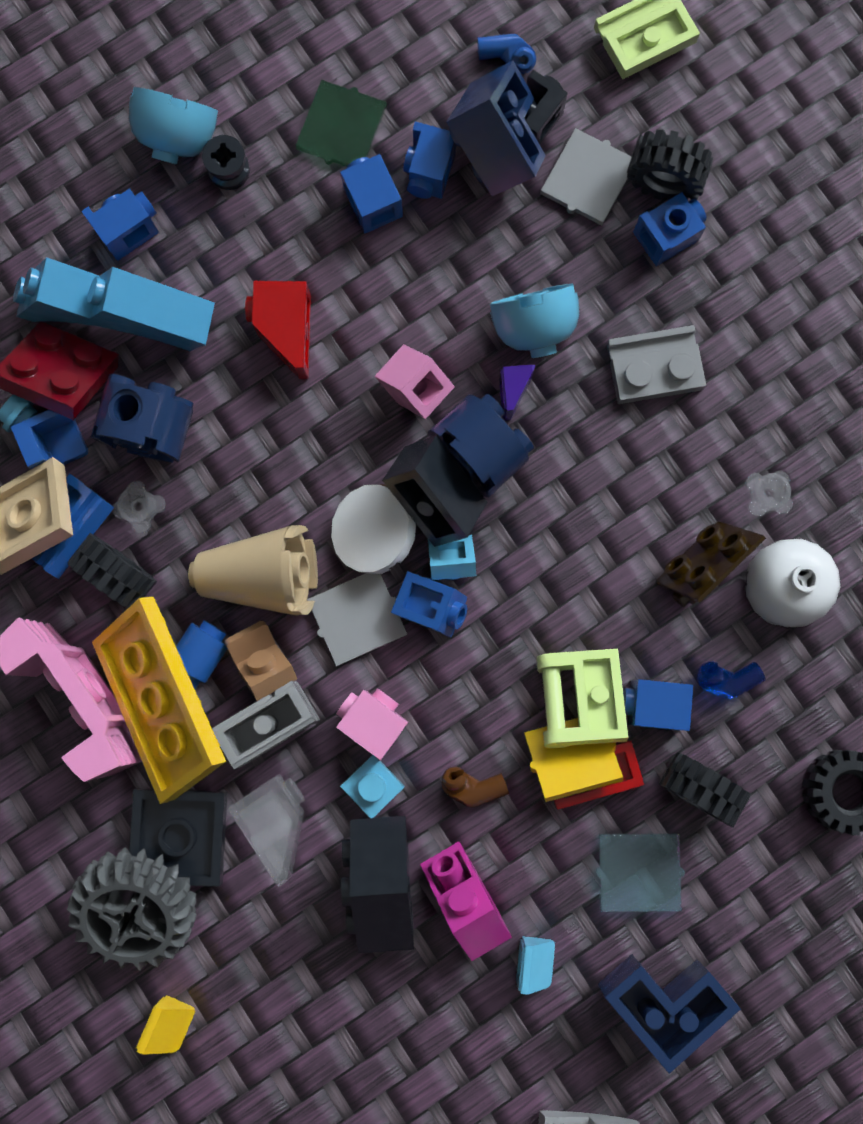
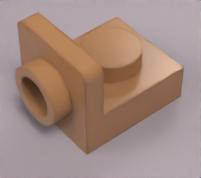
[224,621,297,701]

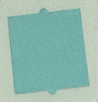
[595,834,685,912]

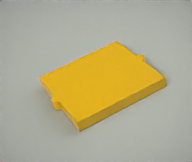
[524,718,623,802]

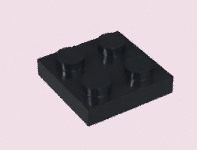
[129,789,228,887]

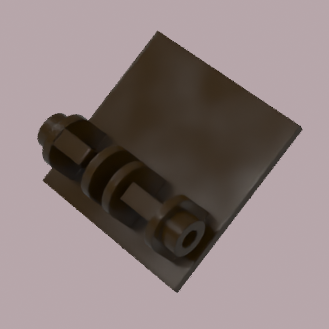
[655,521,766,607]

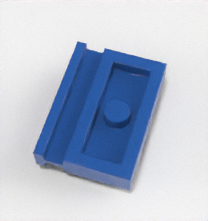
[32,473,114,579]

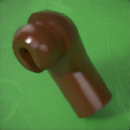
[442,767,509,808]

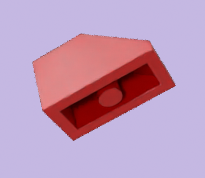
[245,281,311,379]

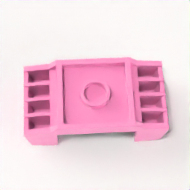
[0,617,142,782]

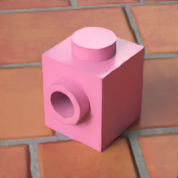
[374,344,455,419]
[336,688,409,760]

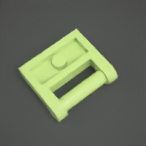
[536,649,628,748]

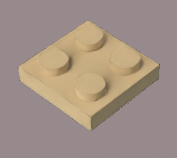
[0,457,73,575]

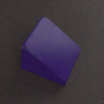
[499,365,535,421]

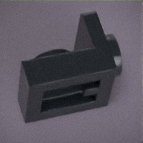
[524,70,568,145]

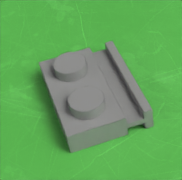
[606,325,706,404]

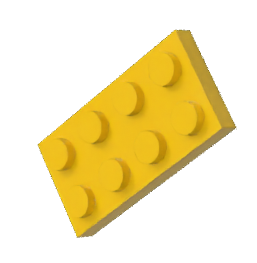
[92,596,226,804]

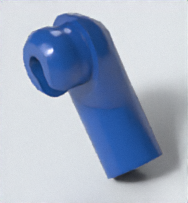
[477,34,536,74]

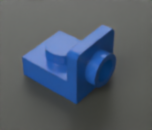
[391,571,467,637]

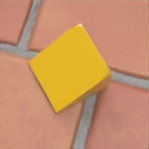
[136,995,195,1055]

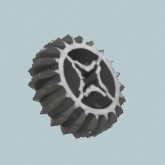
[67,847,197,971]

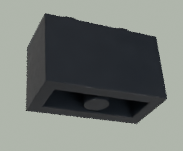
[382,435,488,547]

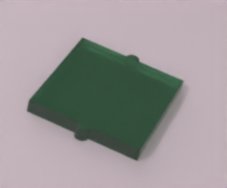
[296,80,387,167]

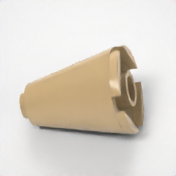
[188,525,318,616]

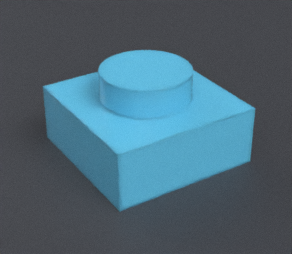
[428,535,476,580]
[340,755,405,818]

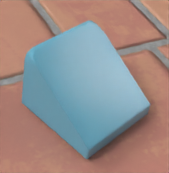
[516,936,555,995]

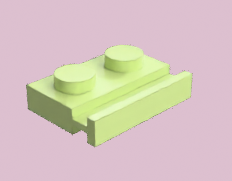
[594,0,700,79]

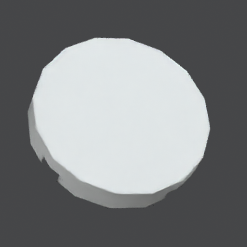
[331,485,416,574]

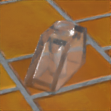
[228,774,305,887]

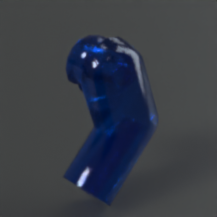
[697,661,766,700]

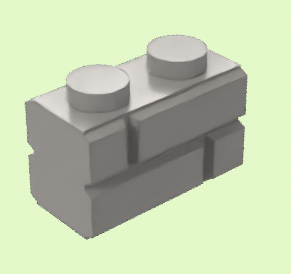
[212,681,320,769]

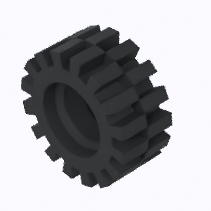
[627,129,713,201]
[67,533,157,608]
[802,750,863,835]
[658,752,751,828]

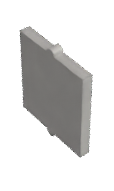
[540,128,631,226]
[307,573,407,666]

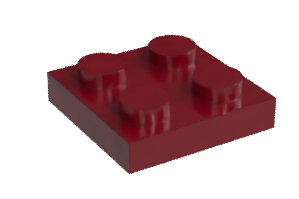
[0,321,119,420]

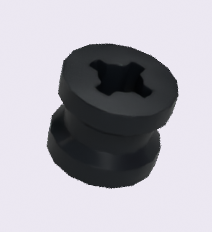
[202,135,250,190]

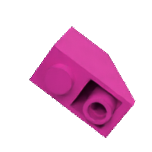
[420,842,512,961]

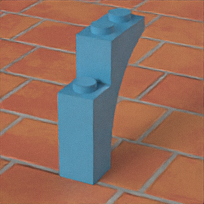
[13,257,215,351]

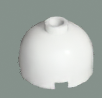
[745,539,840,627]

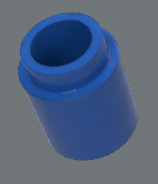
[176,620,227,690]

